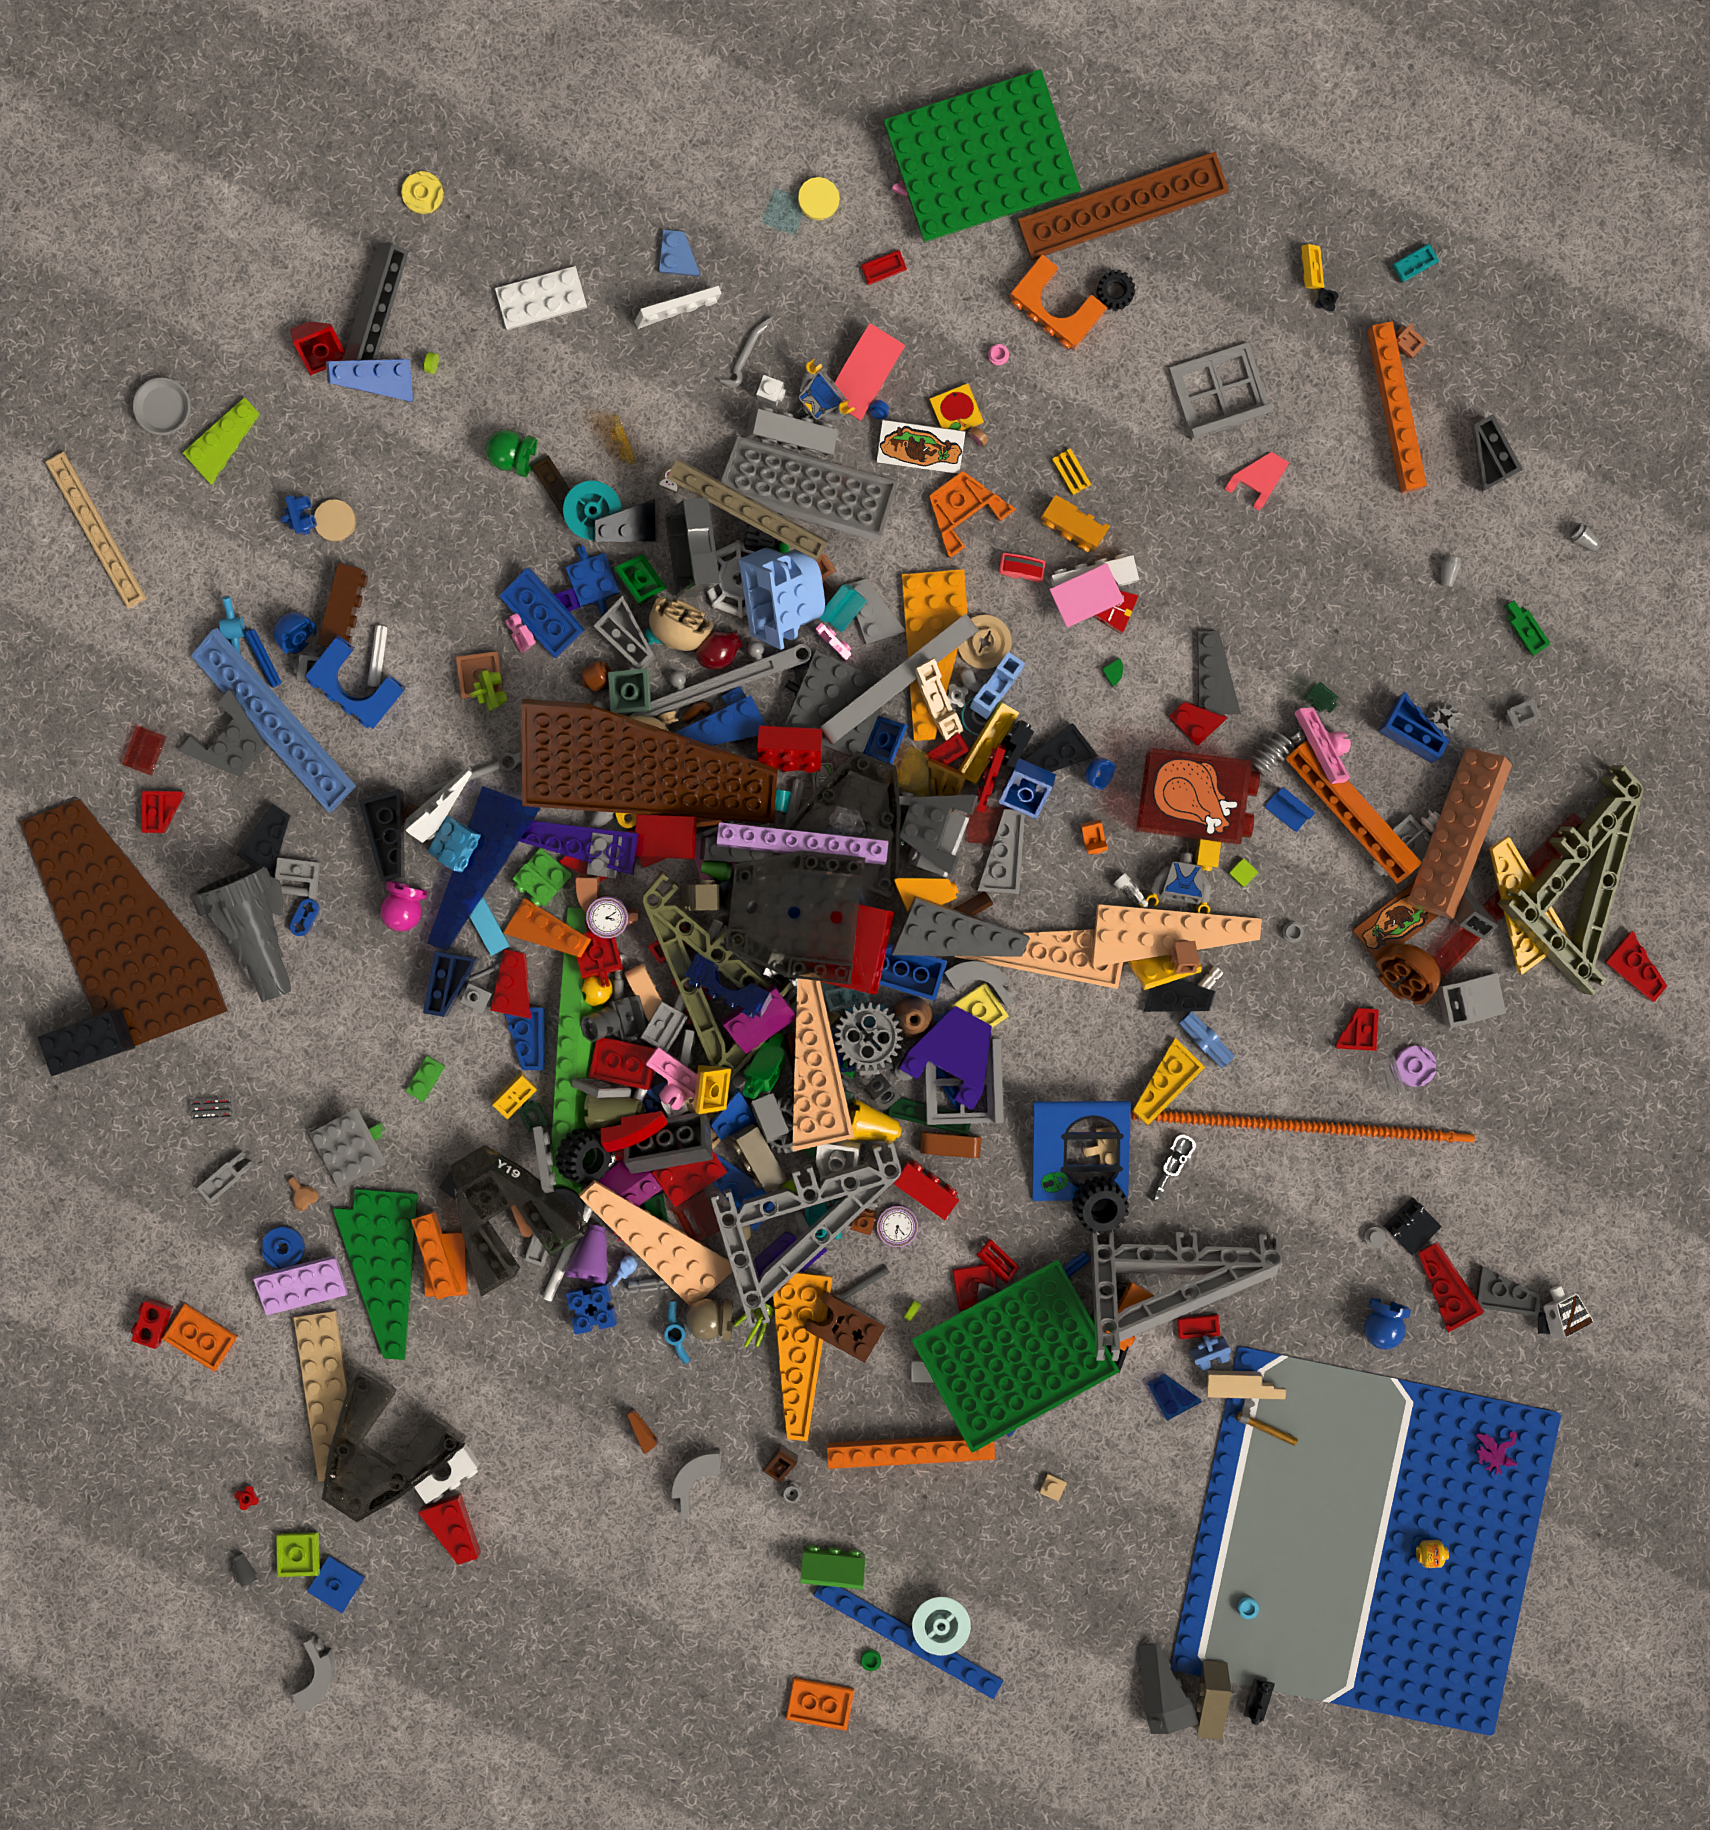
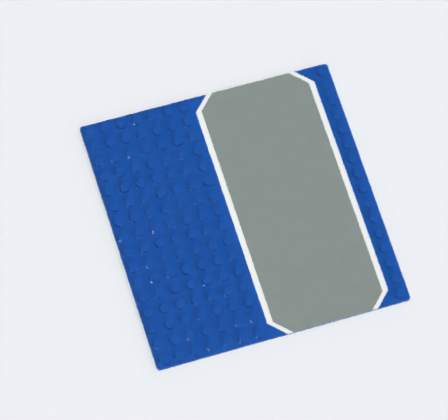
[1171,1346,1561,1736]

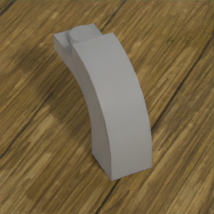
[944,961,1014,1007]
[672,1449,722,1519]
[292,1634,335,1714]

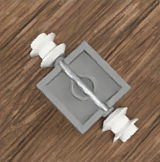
[1373,811,1440,876]

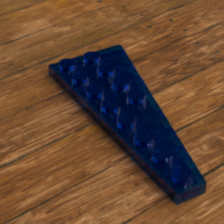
[427,786,541,951]

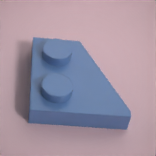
[659,230,700,277]

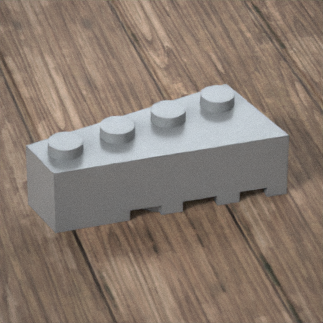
[745,407,838,457]

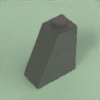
[1455,887,1499,940]

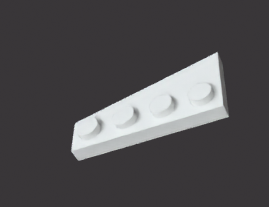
[635,286,722,329]

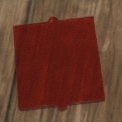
[967,805,1004,846]

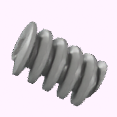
[1249,732,1295,778]

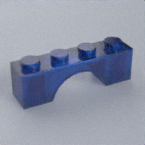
[684,954,773,1019]

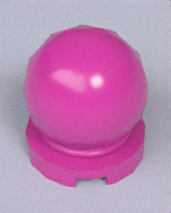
[380,881,428,932]

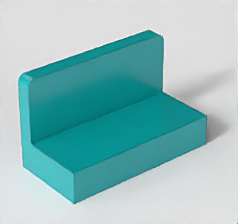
[819,584,867,632]

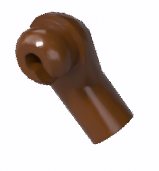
[681,701,712,724]

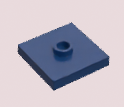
[307,1555,365,1613]

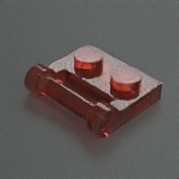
[671,1192,720,1242]

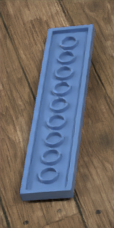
[191,628,356,813]

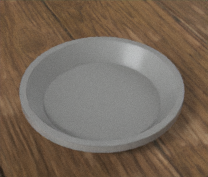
[133,378,191,436]

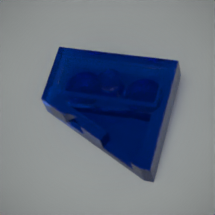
[1147,1374,1202,1421]

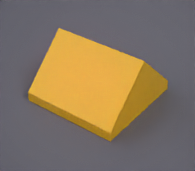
[693,1065,731,1114]

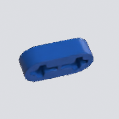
[290,899,320,936]

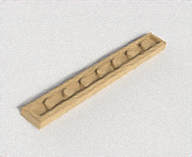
[45,452,147,608]

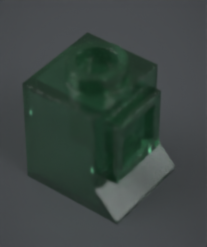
[1302,681,1339,713]
[518,1100,551,1134]

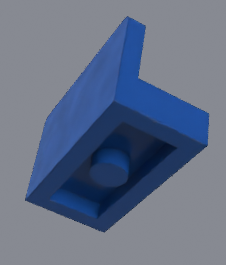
[1265,787,1315,832]

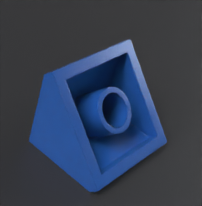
[862,716,908,766]

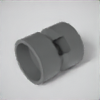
[580,1007,621,1042]

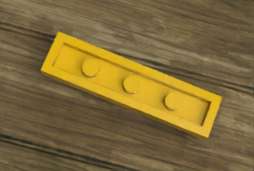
[958,701,1019,784]

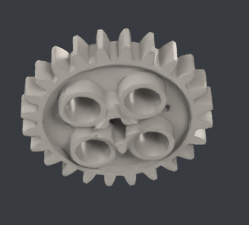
[835,1002,903,1071]

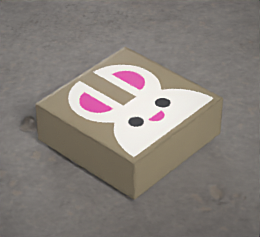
[658,466,681,494]

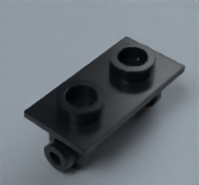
[1243,1678,1275,1725]

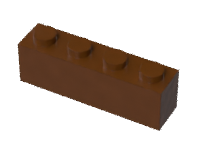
[317,563,368,648]

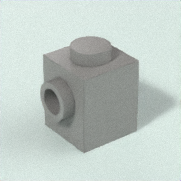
[459,982,494,1012]

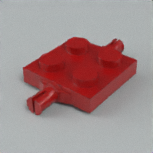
[576,920,623,988]

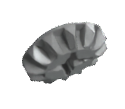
[1426,703,1460,736]

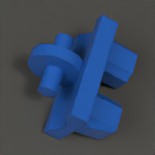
[280,495,317,535]

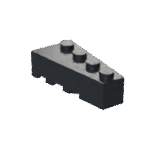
[359,790,405,882]

